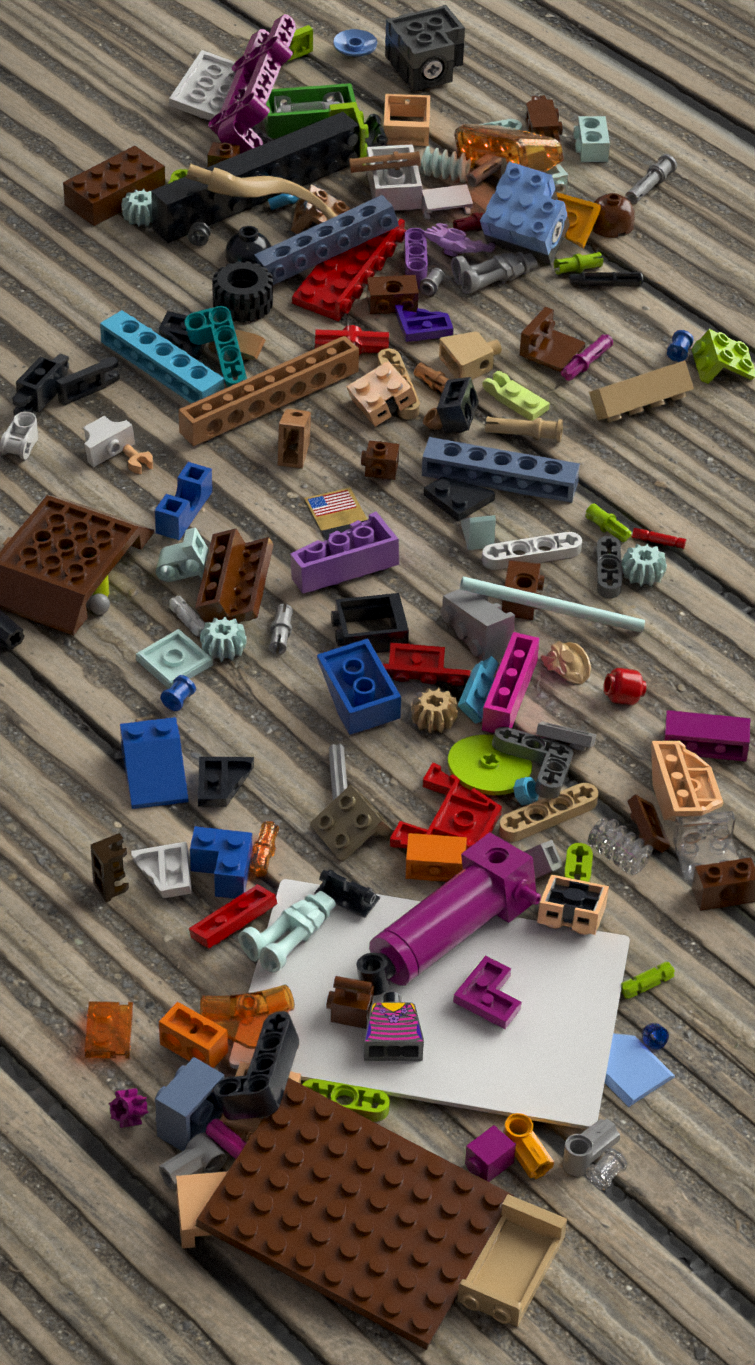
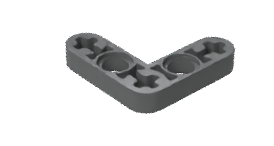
[492,727,573,799]

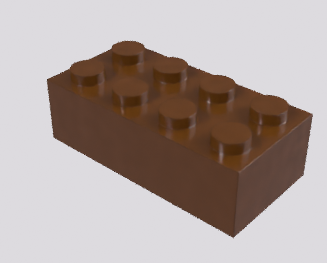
[63,146,166,226]

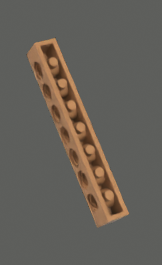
[178,336,359,446]

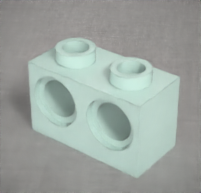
[573,116,610,162]

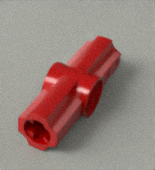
[315,325,389,355]

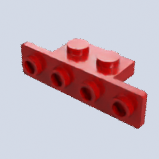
[382,643,471,686]

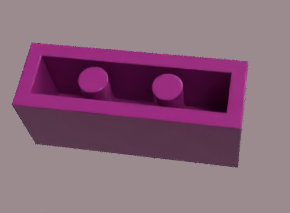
[663,710,751,762]

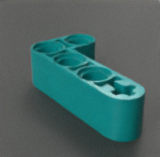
[185,306,247,388]

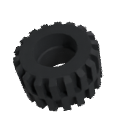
[212,262,273,322]

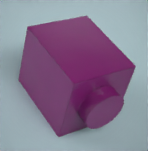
[465,1125,516,1182]

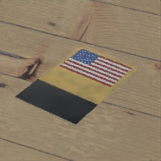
[304,488,368,540]

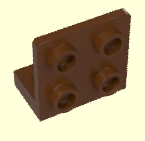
[519,306,586,372]

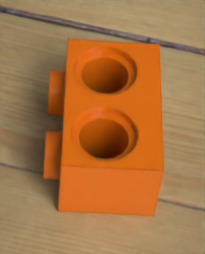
[159,1002,228,1068]

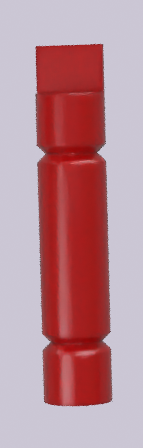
[631,528,687,549]

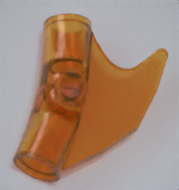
[200,984,299,1049]

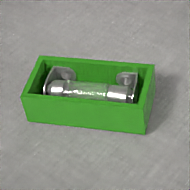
[264,83,356,139]

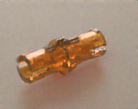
[249,821,279,877]

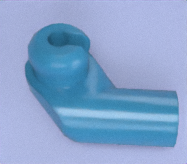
[268,193,299,210]

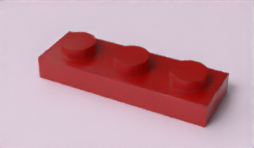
[188,884,278,949]

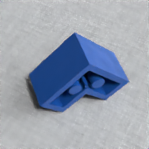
[190,827,253,899]

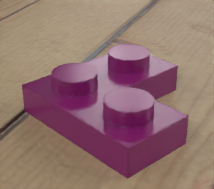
[453,955,522,1029]

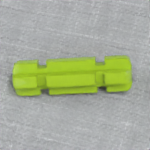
[621,961,675,999]

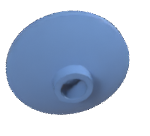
[333,29,377,57]

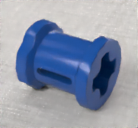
[667,330,694,362]
[160,675,196,711]

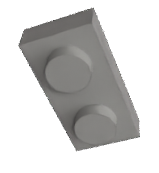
[536,721,597,751]

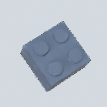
[155,1057,224,1151]

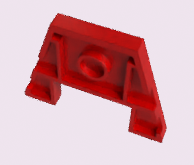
[390,762,502,850]

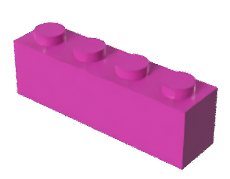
[482,632,540,733]

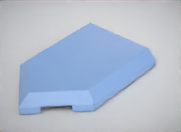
[605,1033,675,1107]

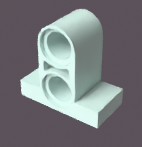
[156,527,209,582]

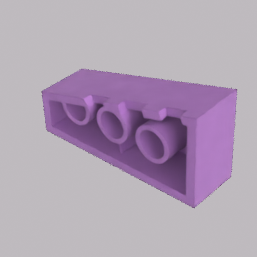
[290,511,399,594]

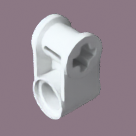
[0,412,38,460]

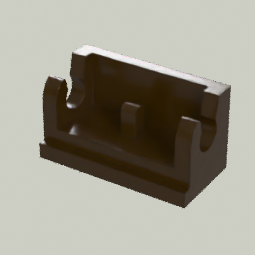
[90,833,129,903]

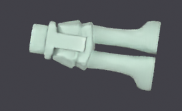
[238,891,336,972]

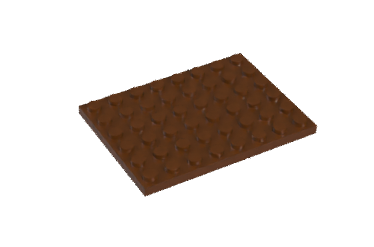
[195,1078,514,1350]

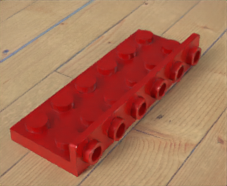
[292,219,406,322]

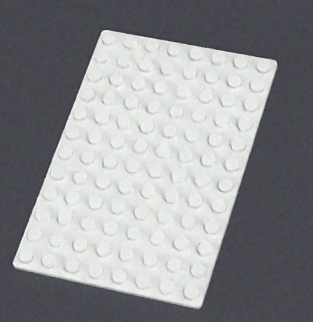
[229,879,630,1130]

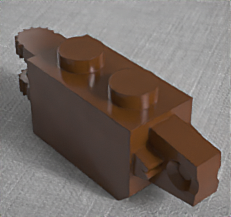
[525,95,563,149]

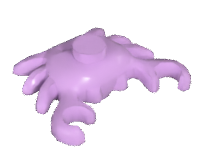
[424,223,495,257]

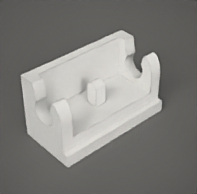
[421,184,473,219]

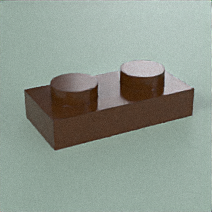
[627,794,671,853]

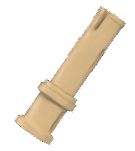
[485,416,563,442]

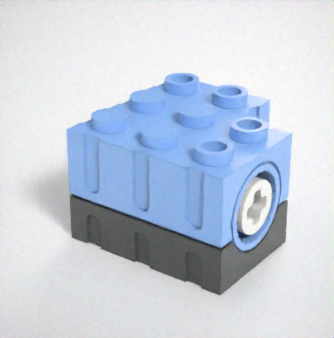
[480,161,570,265]

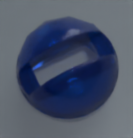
[642,1023,669,1050]

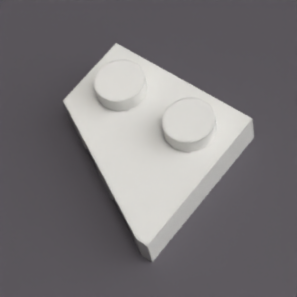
[131,842,192,898]

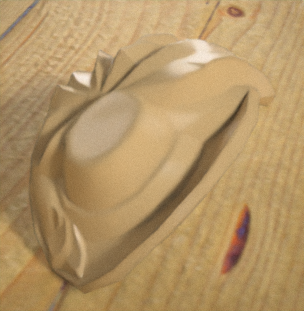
[541,641,591,684]

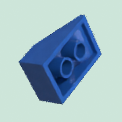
[317,639,401,735]
[120,717,189,809]

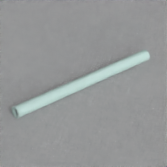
[460,576,645,633]

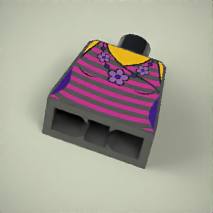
[364,992,424,1061]

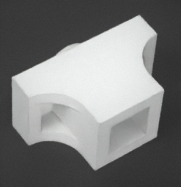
[83,416,135,467]

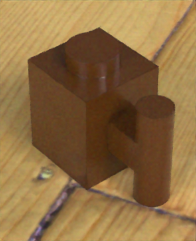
[326,976,374,1029]

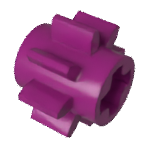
[109,1088,149,1128]

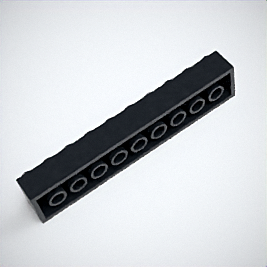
[151,112,359,243]

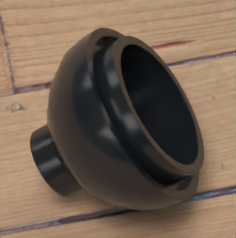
[225,226,272,264]

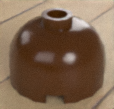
[593,193,635,238]

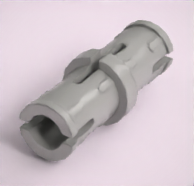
[269,604,293,654]

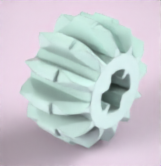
[121,189,152,227]
[621,543,667,587]
[200,617,247,662]

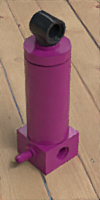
[356,832,541,996]

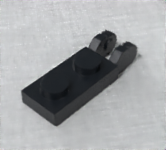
[56,357,120,405]

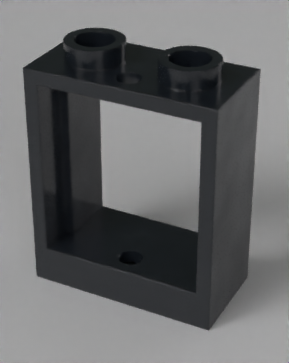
[331,593,409,653]

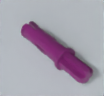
[561,334,613,381]

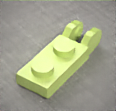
[482,371,550,421]

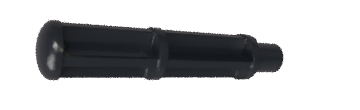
[569,272,644,286]

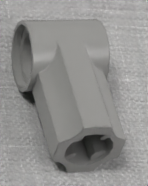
[562,1119,620,1176]
[159,1132,227,1190]

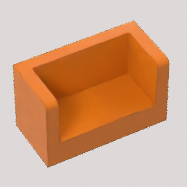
[405,833,467,882]

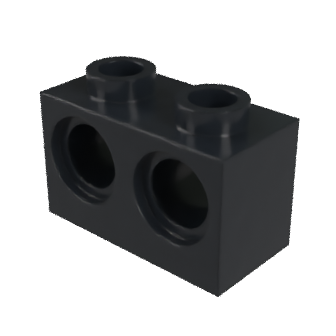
[437,377,479,433]

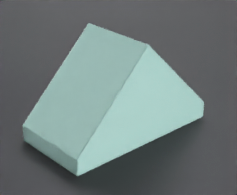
[461,515,496,550]

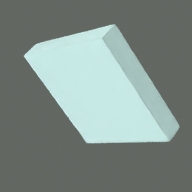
[136,629,213,689]

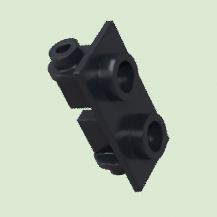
[364,113,388,147]
[314,869,380,918]

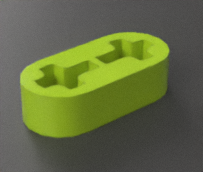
[564,843,593,882]

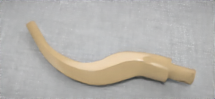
[186,164,337,220]

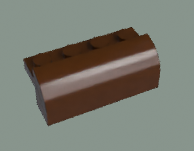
[195,528,274,624]

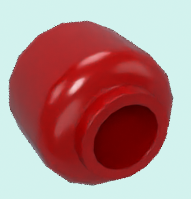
[603,668,647,705]

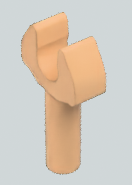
[122,444,153,474]

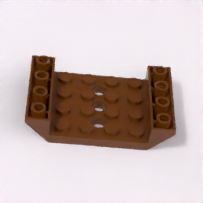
[0,495,154,636]

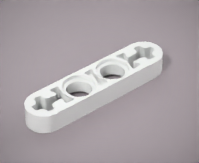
[482,532,582,570]

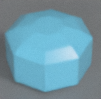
[513,777,539,806]

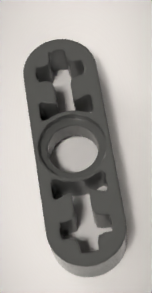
[596,536,622,598]

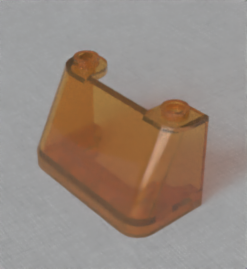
[454,124,564,173]

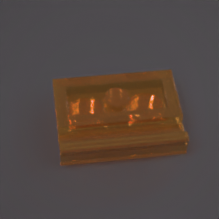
[85,1001,133,1059]

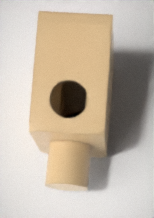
[439,332,502,380]

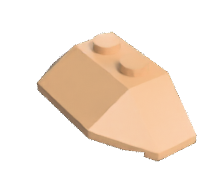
[651,741,723,821]

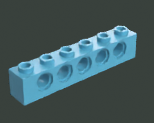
[100,310,224,404]

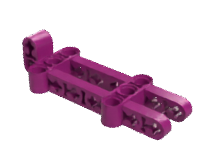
[208,14,296,154]

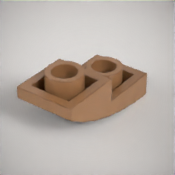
[208,329,266,360]

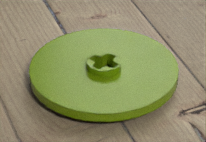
[447,734,532,795]

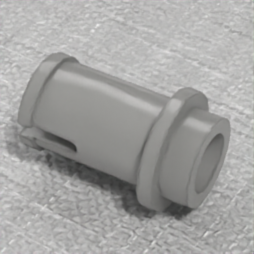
[420,268,445,296]

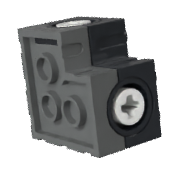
[385,5,465,92]

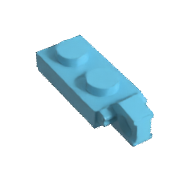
[458,656,499,724]

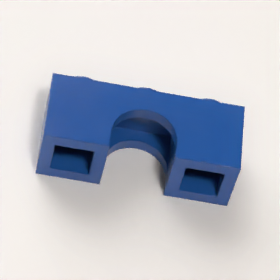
[155,462,212,540]

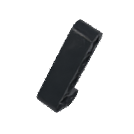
[213,1011,299,1120]

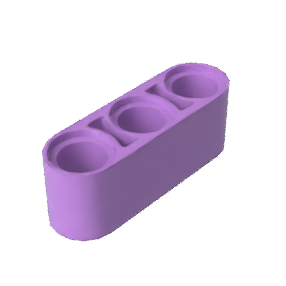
[404,228,428,289]

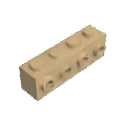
[589,360,694,423]

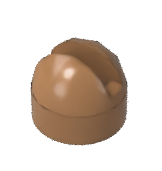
[423,408,443,430]

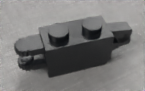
[12,353,69,416]

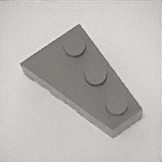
[440,589,515,661]

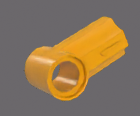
[503,1113,554,1179]

